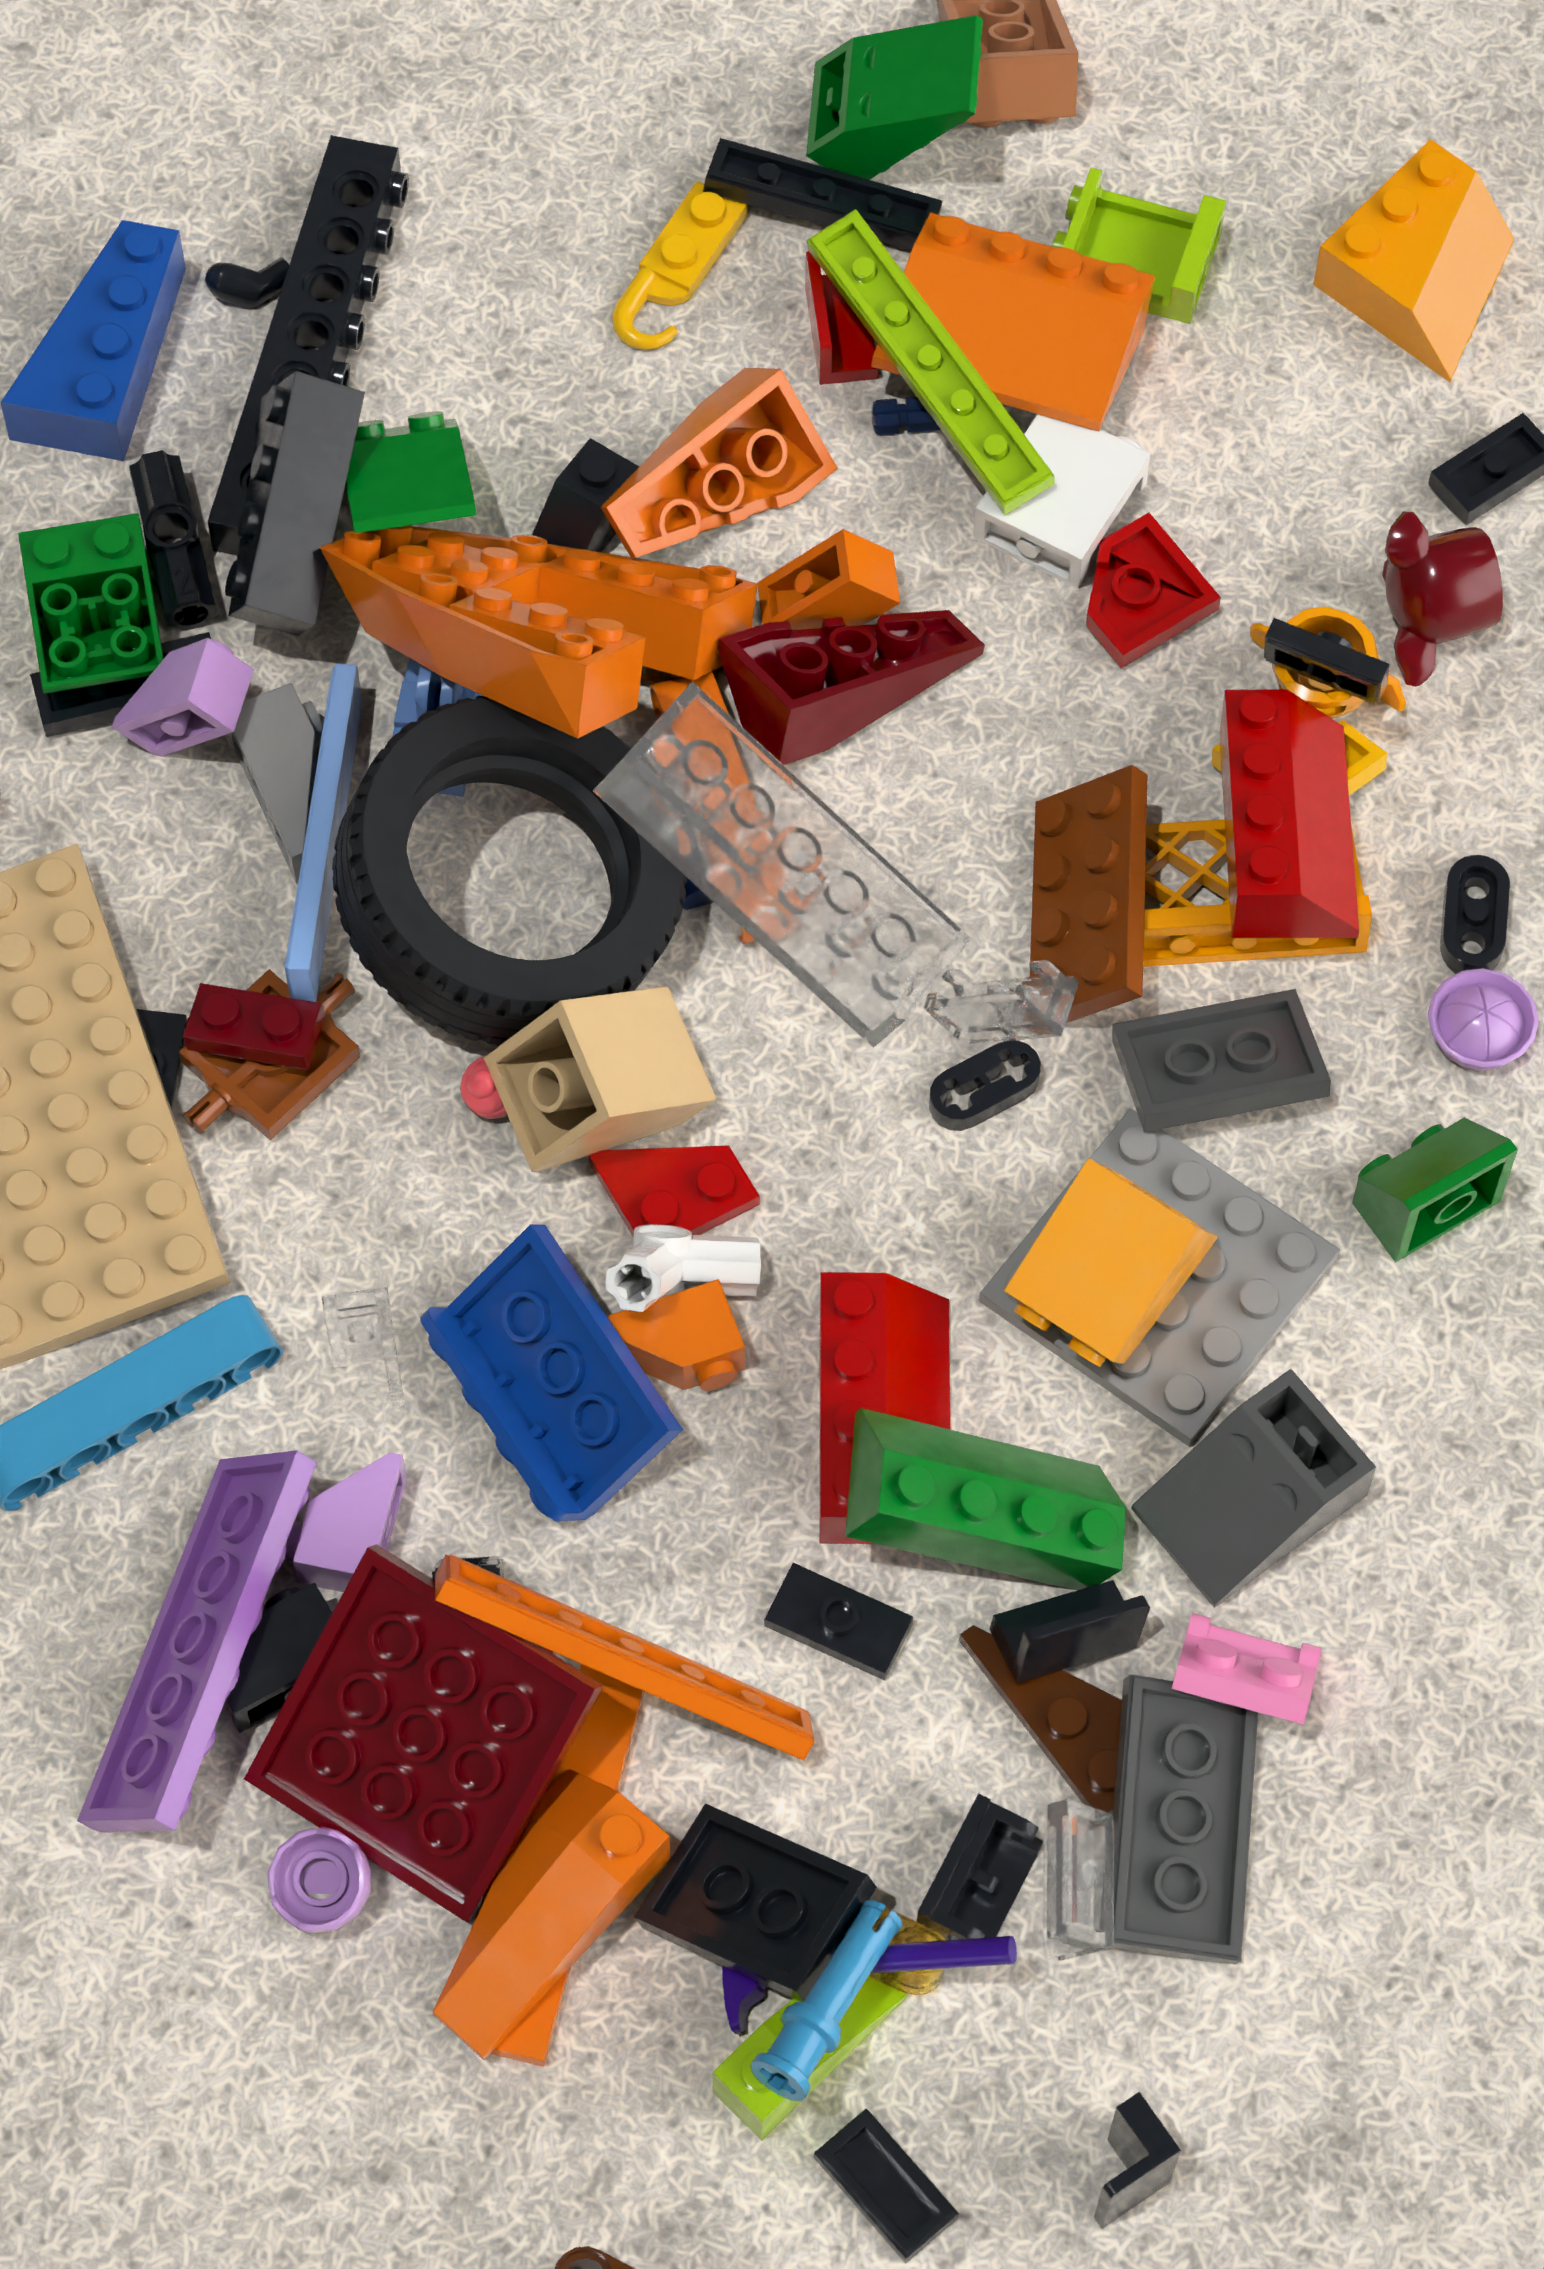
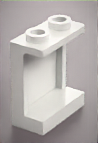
[973,414,1151,589]

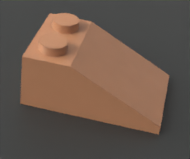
[937,0,1078,127]

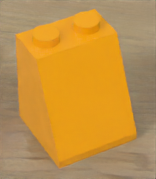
[1004,1158,1218,1367]

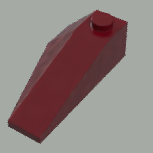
[718,610,985,767]

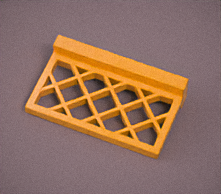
[1143,819,1372,967]

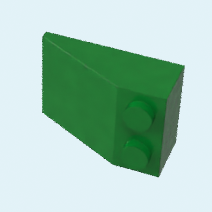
[345,411,477,533]

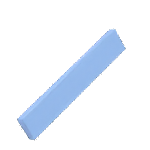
[284,664,362,1002]

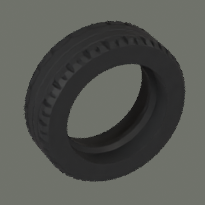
[332,696,688,1045]

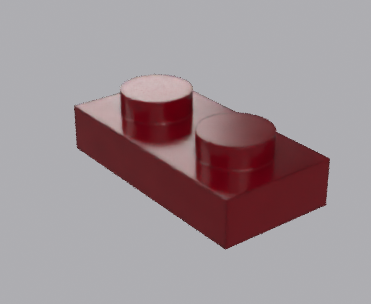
[183,983,325,1070]

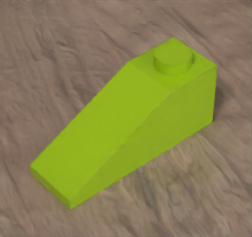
[712,1973,908,2141]

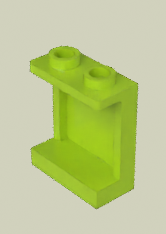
[1052,167,1226,324]

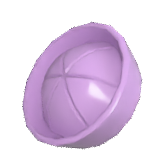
[1428,968,1539,1071]

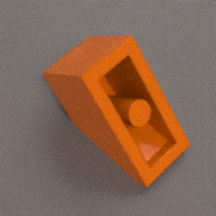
[757,529,900,630]
[607,1279,745,1391]

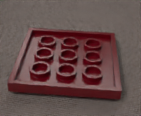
[244,1544,603,1923]

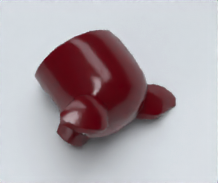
[1382,511,1503,686]

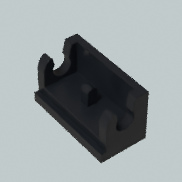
[916,1793,1043,1941]

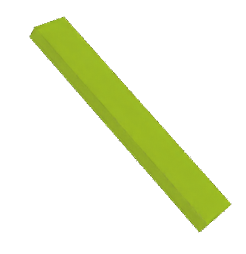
[807,209,1055,515]

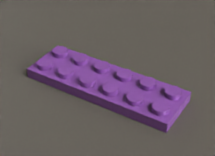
[77,1450,317,1832]

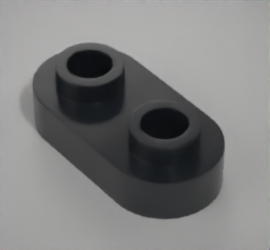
[1440,855,1510,973]

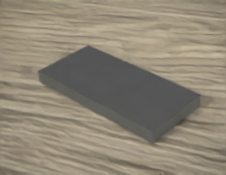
[1102,1674,1258,1965]

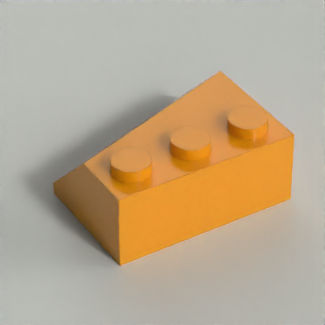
[1313,139,1514,383]

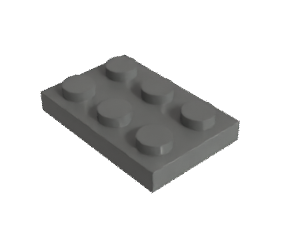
[1112,989,1331,1132]

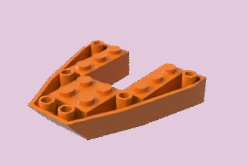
[319,525,758,739]

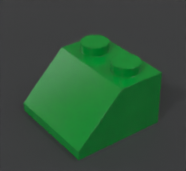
[1352,1117,1518,1263]

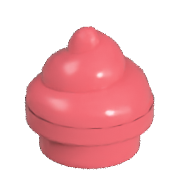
[460,1055,507,1119]

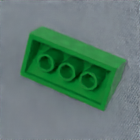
[845,1408,1126,1590]

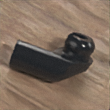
[205,257,289,309]

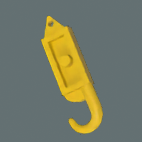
[612,181,747,350]

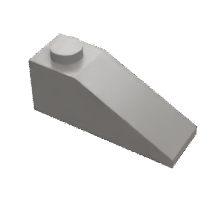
[228,683,323,885]

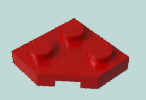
[1086,512,1221,668]

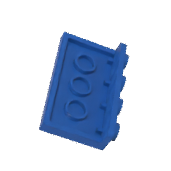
[420,1224,683,1522]

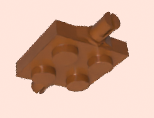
[179,969,360,1141]

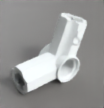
[605,1225,761,1312]

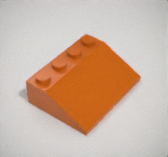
[871,213,1155,432]

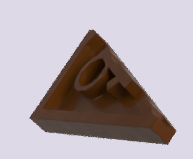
[959,1625,1122,1824]

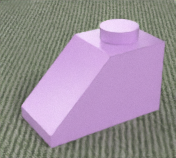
[112,638,254,757]
[286,1452,407,1592]

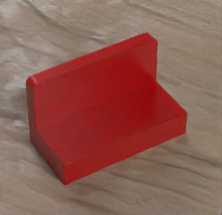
[805,251,878,385]

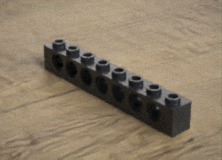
[208,135,409,556]

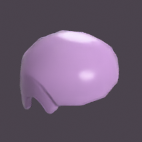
[267,1827,372,1933]

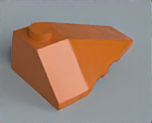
[601,368,838,558]
[433,1769,670,2060]

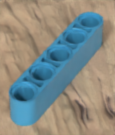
[0,1295,283,1511]

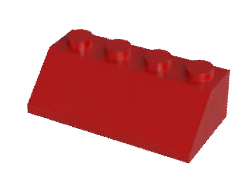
[1219,689,1359,938]
[819,1272,950,1544]

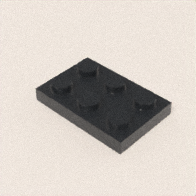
[634,1803,877,2002]

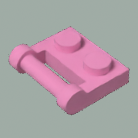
[1172,1613,1322,1725]

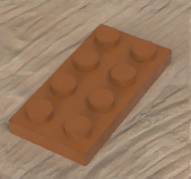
[1028,765,1148,1029]

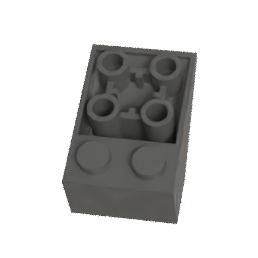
[1131,1369,1376,1608]

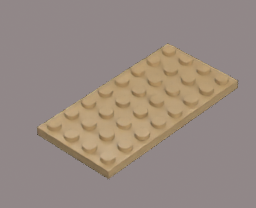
[0,843,231,1370]

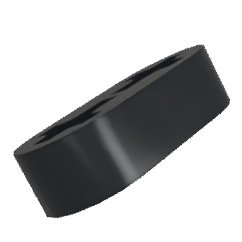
[929,1040,1041,1131]

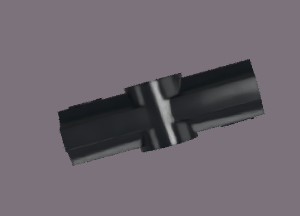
[129,450,217,631]

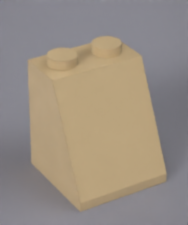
[484,986,717,1172]

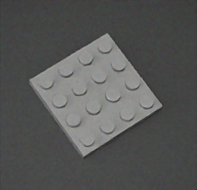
[979,1108,1340,1447]

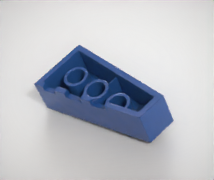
[0,220,186,461]

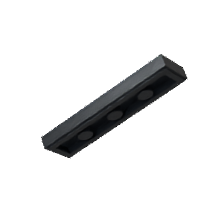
[703,138,943,251]

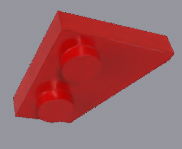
[588,1145,760,1236]

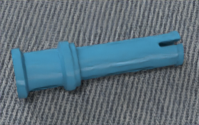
[750,1900,903,2101]

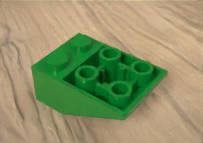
[806,15,983,180]
[18,513,164,694]

